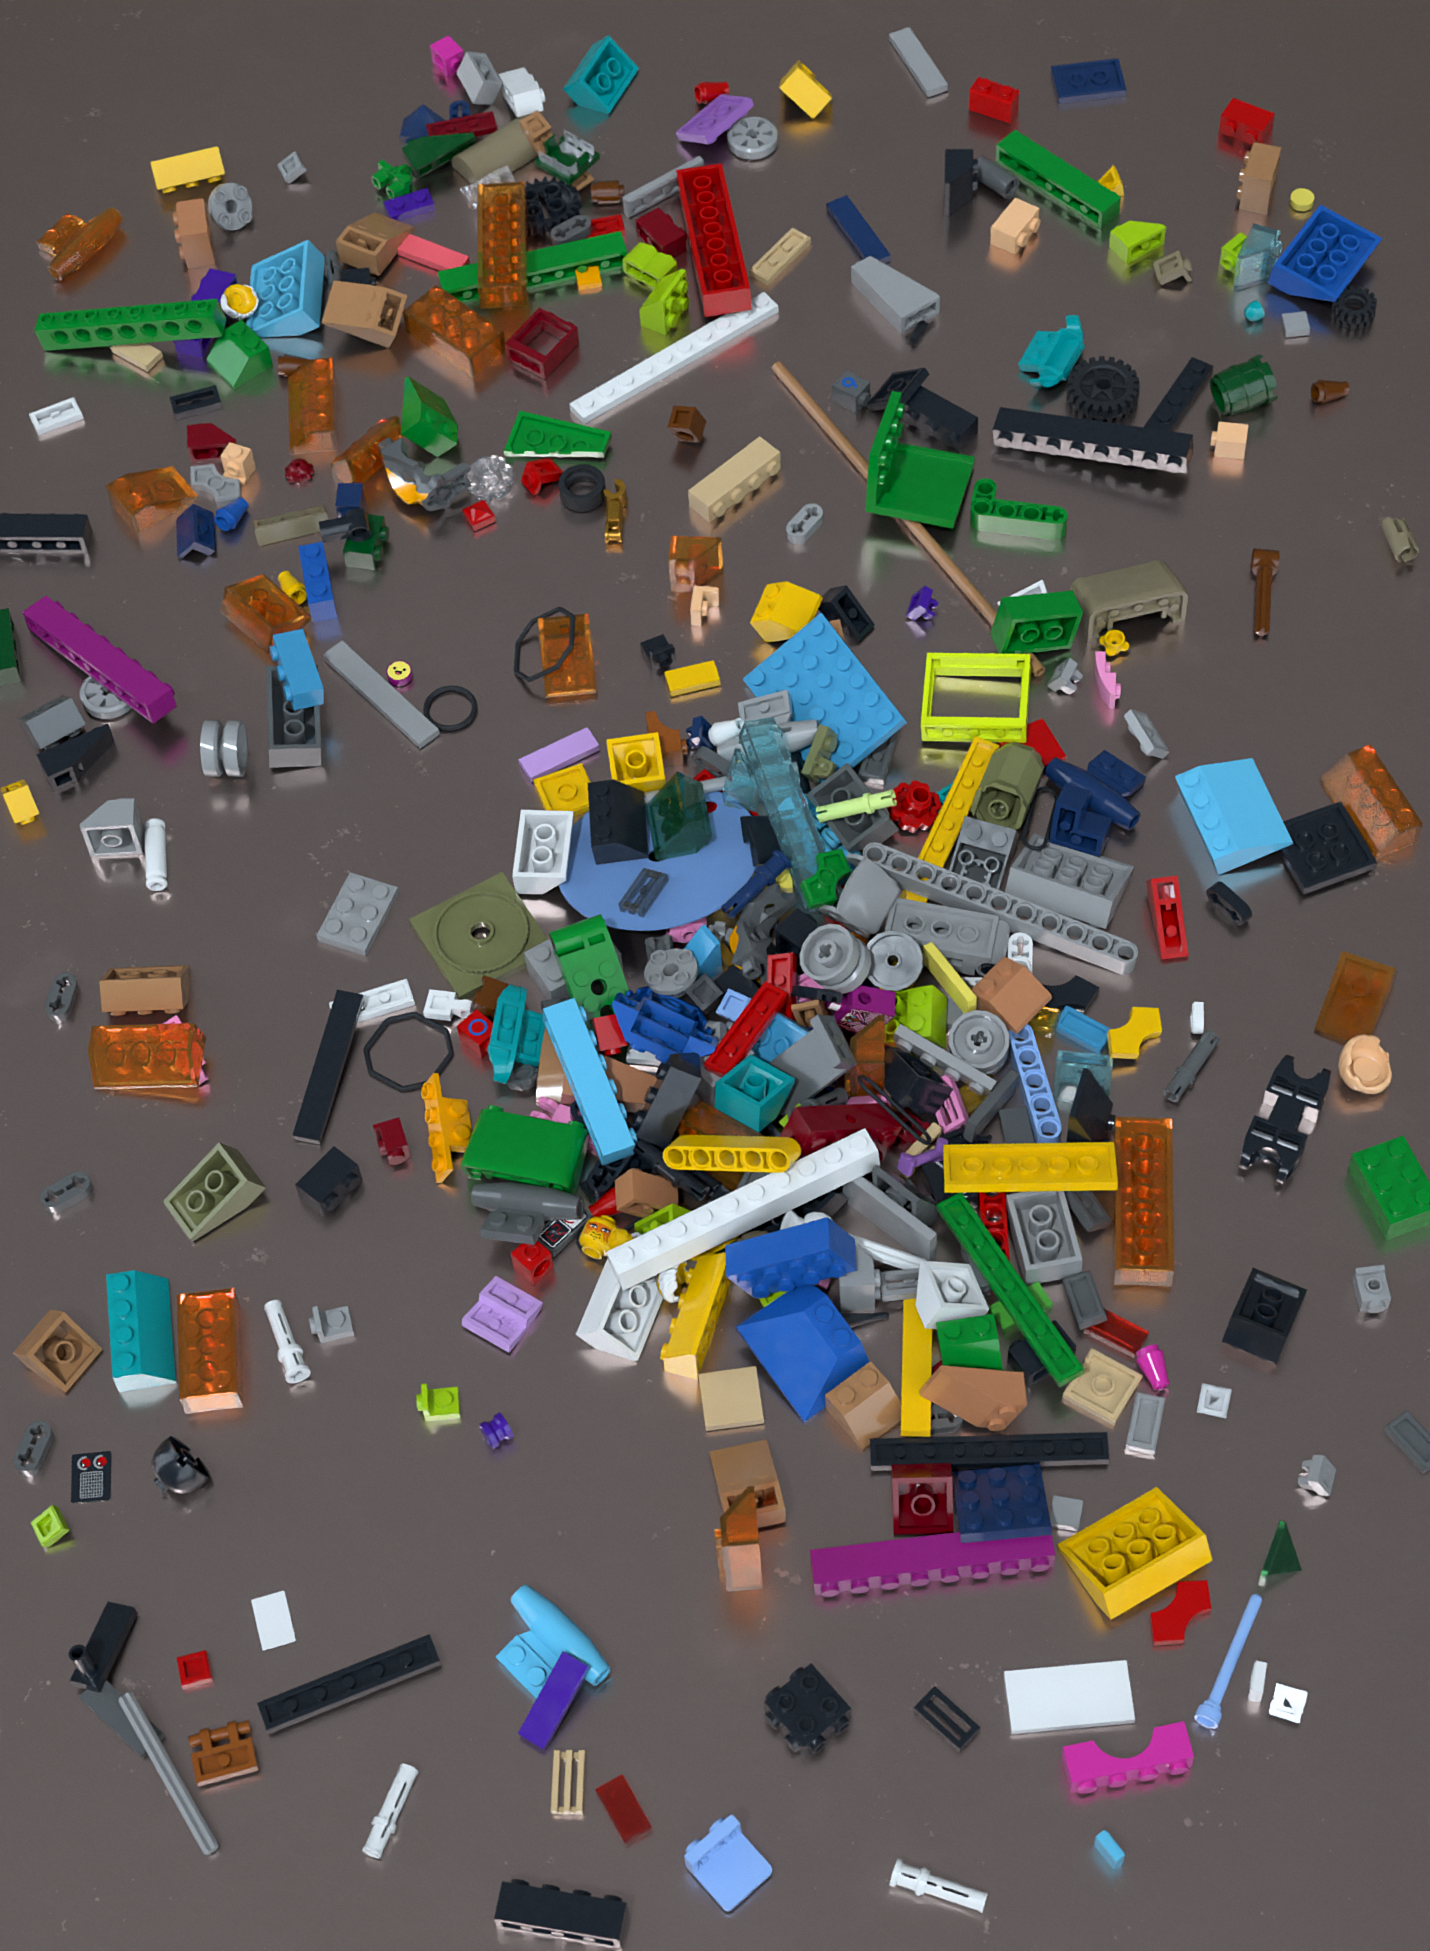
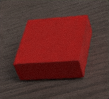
[176,1650,213,1689]

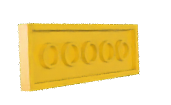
[943,1142,1118,1193]

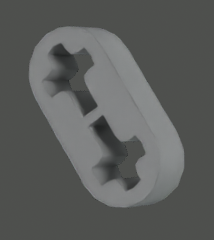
[786,504,823,545]

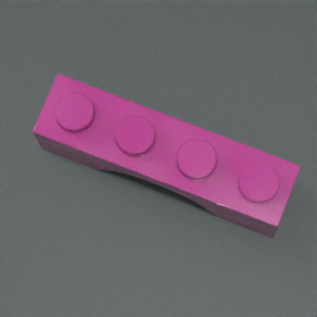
[1061,1721,1194,1794]

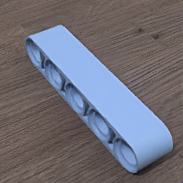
[1008,1024,1062,1143]

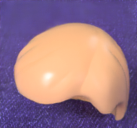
[1338,1034,1392,1094]

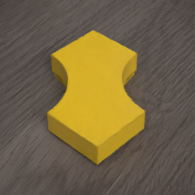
[1107,1007,1162,1059]

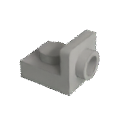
[309,1305,354,1343]

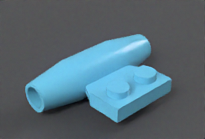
[496,1584,611,1699]

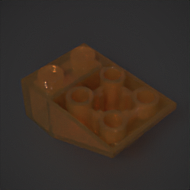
[538,613,597,698]

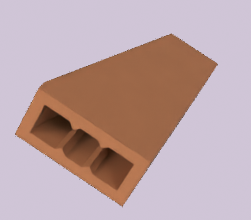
[561,1053,657,1113]

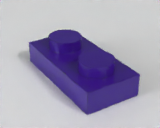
[383,188,435,221]

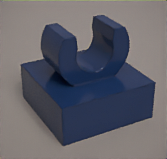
[686,716,713,751]

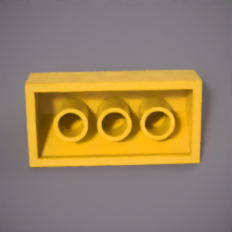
[660,1253,731,1380]

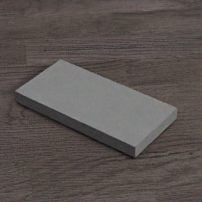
[843,1176,937,1262]

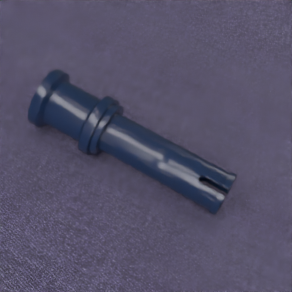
[721,850,792,919]

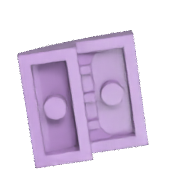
[462,1276,543,1353]

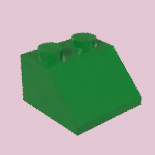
[206,319,273,390]
[936,1314,1003,1371]

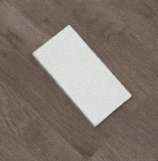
[1004,1660,1135,1734]

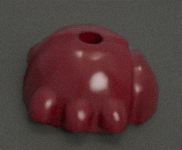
[285,459,314,483]

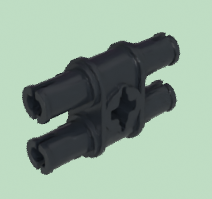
[633,1139,722,1201]

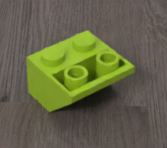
[639,269,690,335]
[881,985,947,1048]

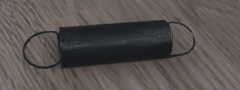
[908,317,928,347]

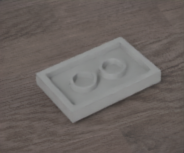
[316,872,399,956]

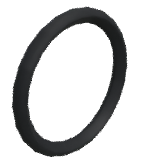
[423,685,477,731]

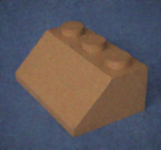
[99,965,190,1016]

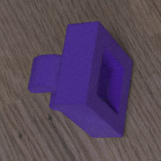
[906,586,939,621]

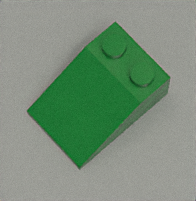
[401,376,458,457]

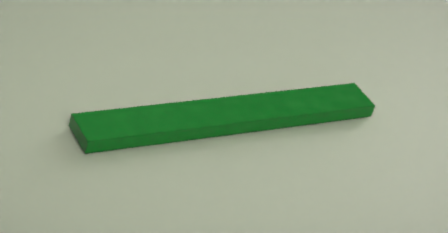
[936,1193,1085,1387]

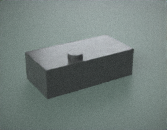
[266,665,321,768]

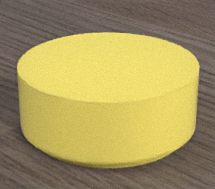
[1290,188,1314,211]

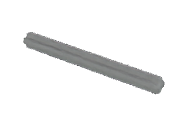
[119,1692,219,1855]

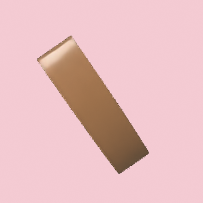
[519,110,594,192]
[536,1027,564,1105]

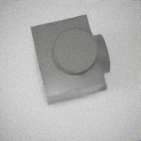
[1352,1265,1391,1313]

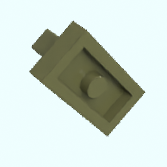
[801,724,838,784]

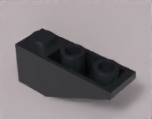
[37,723,115,792]

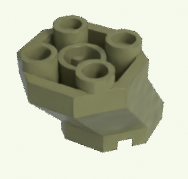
[971,741,1045,830]

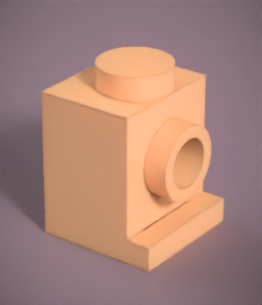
[221,442,256,486]

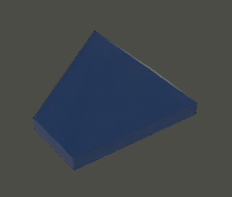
[400,104,445,139]

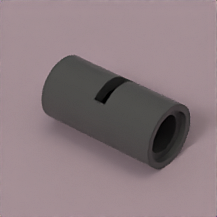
[973,155,1019,199]

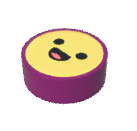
[386,660,413,686]

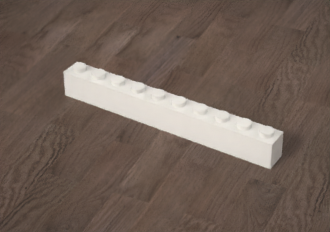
[606,1128,880,1291]

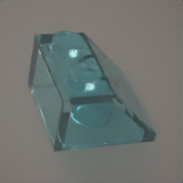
[1233,223,1283,291]
[1053,1050,1113,1103]

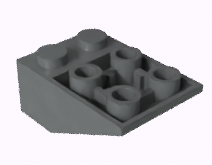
[944,816,1020,900]

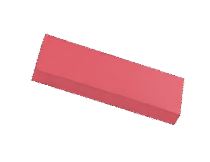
[397,234,470,271]

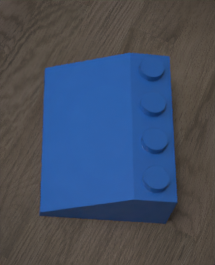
[1268,204,1382,302]

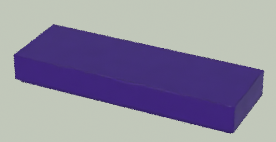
[518,1651,591,1749]

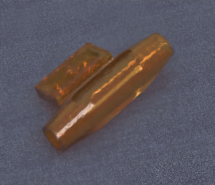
[37,207,123,281]

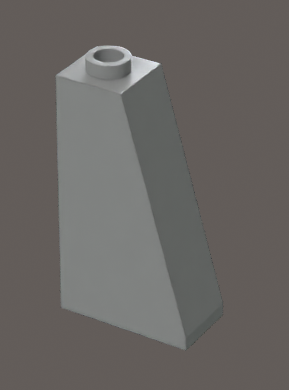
[851,256,940,334]

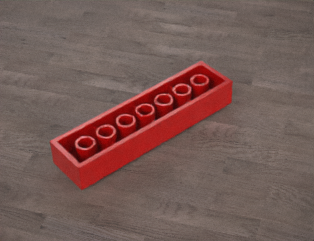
[676,163,752,317]

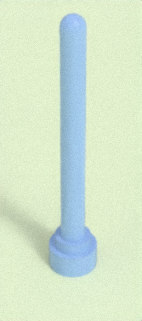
[1194,1594,1262,1728]

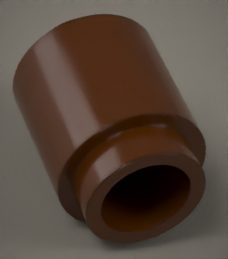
[591,180,625,205]

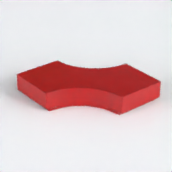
[1150,1580,1211,1646]

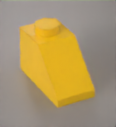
[0,779,39,825]

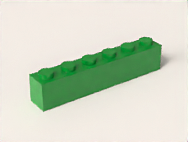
[996,130,1121,229]

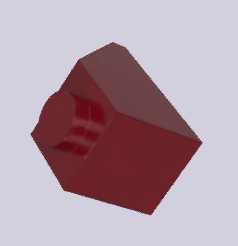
[187,423,237,463]

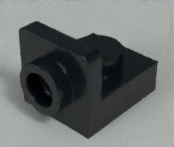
[640,634,676,671]

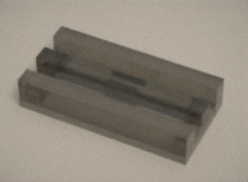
[618,868,669,918]

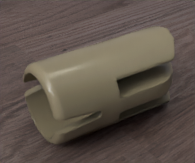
[1381,518,1419,562]

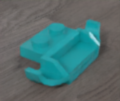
[1018,315,1085,388]
[487,984,545,1084]

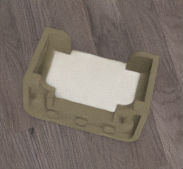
[1070,560,1188,643]

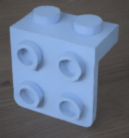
[684,1814,772,1911]

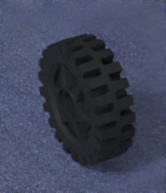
[1067,356,1140,423]

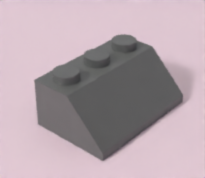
[806,763,899,852]

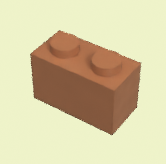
[615,1169,679,1218]

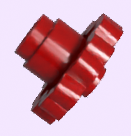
[887,780,942,833]

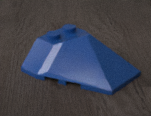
[612,986,718,1063]

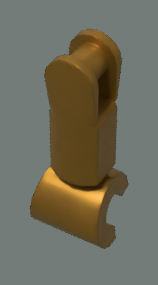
[603,479,628,543]

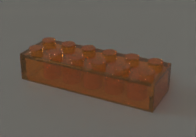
[478,181,528,309]
[1113,1117,1174,1287]

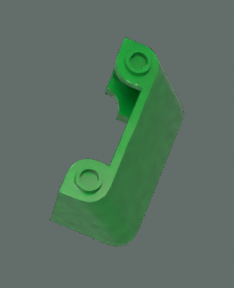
[460,1105,590,1195]

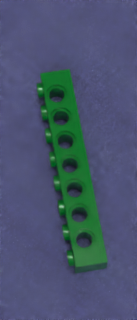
[34,299,227,351]

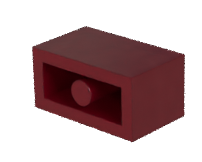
[636,207,687,258]

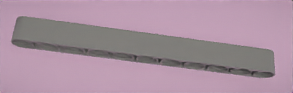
[862,842,1138,975]

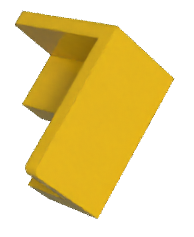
[780,60,832,118]

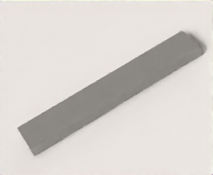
[323,640,440,749]

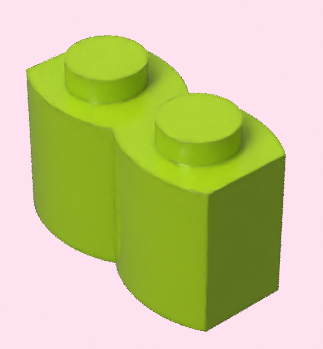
[622,242,677,289]

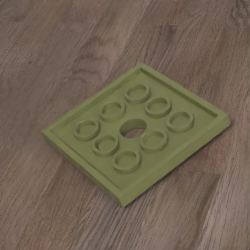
[409,872,548,1000]

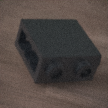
[764,1663,852,1757]

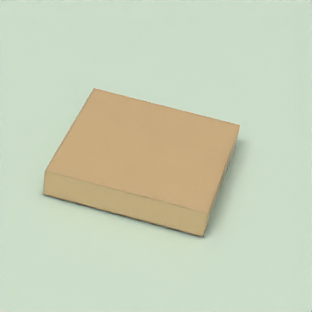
[1063,1348,1143,1426]
[698,1366,764,1431]

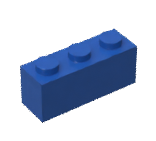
[298,542,338,623]

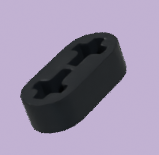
[1206,881,1252,926]

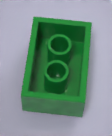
[990,590,1083,654]
[1348,1135,1430,1240]

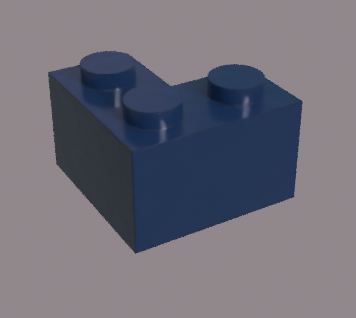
[1049,783,1113,857]

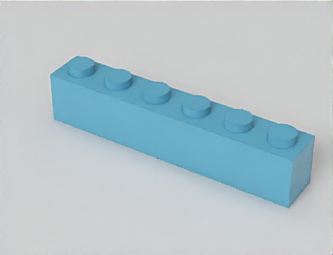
[543,998,638,1166]

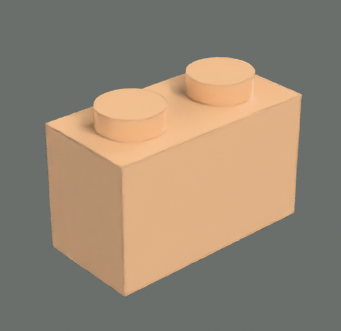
[990,198,1041,255]

